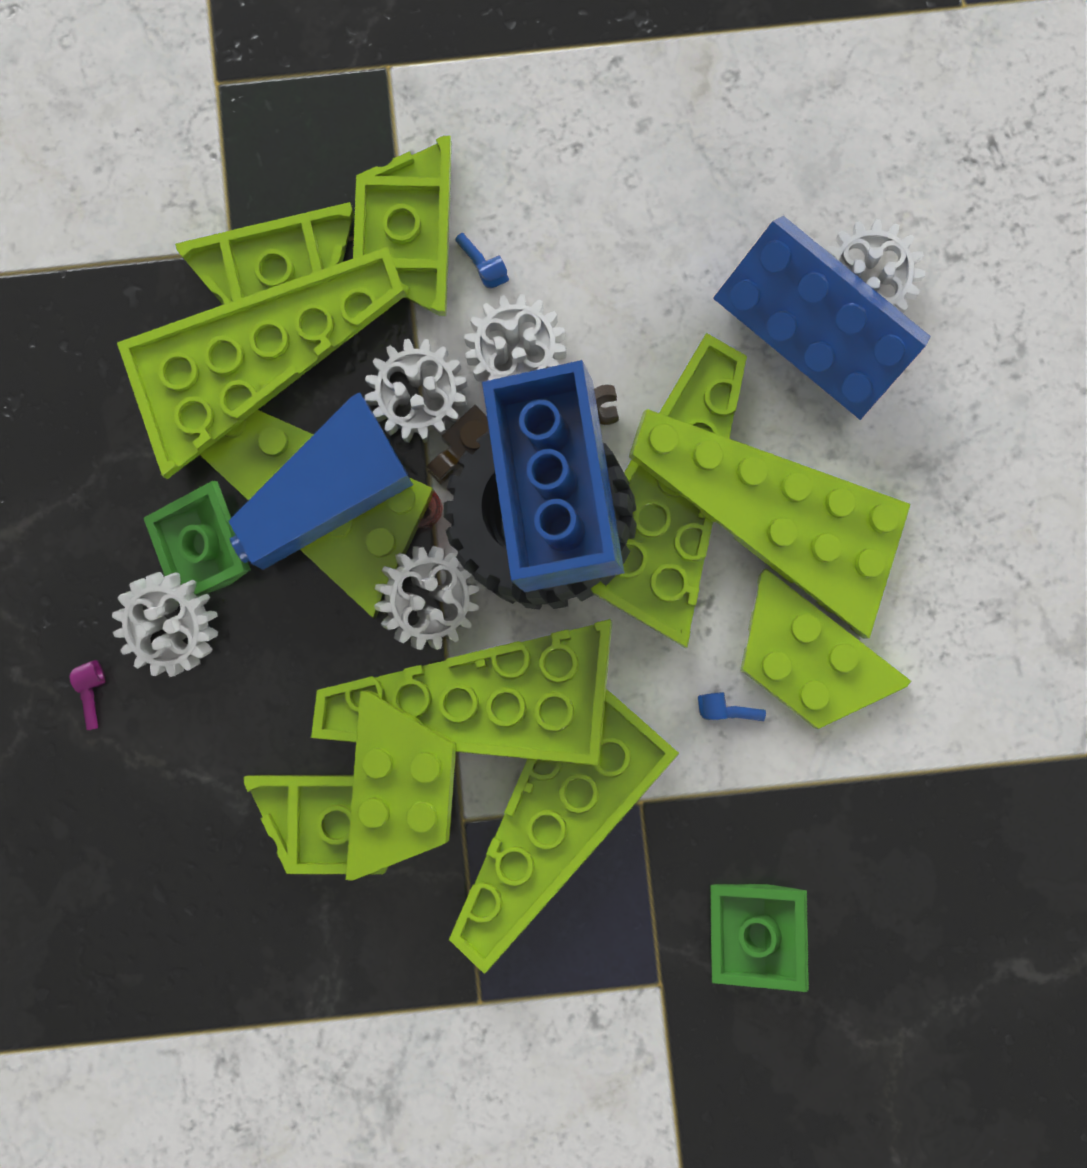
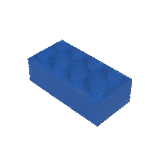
[713,216,931,420]
[482,360,625,592]

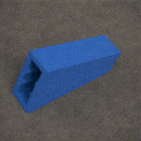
[228,392,413,570]

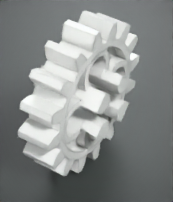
[826,219,926,313]
[464,294,566,381]
[365,339,468,443]
[374,546,479,650]
[112,572,218,677]

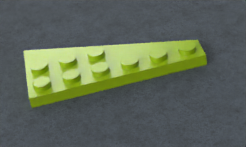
[117,246,406,479]
[591,333,747,648]
[629,409,911,639]
[200,410,435,619]
[311,619,612,766]
[449,688,679,974]

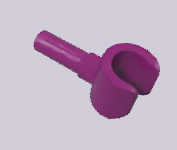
[70,660,105,730]

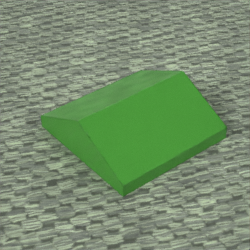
[143,481,251,604]
[711,884,809,992]

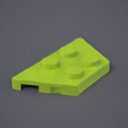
[353,136,452,316]
[175,202,354,305]
[740,568,911,729]
[346,690,456,881]
[244,775,389,874]

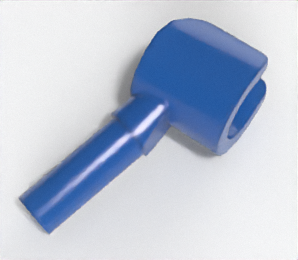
[455,233,509,288]
[698,692,766,721]

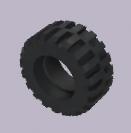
[443,431,637,610]

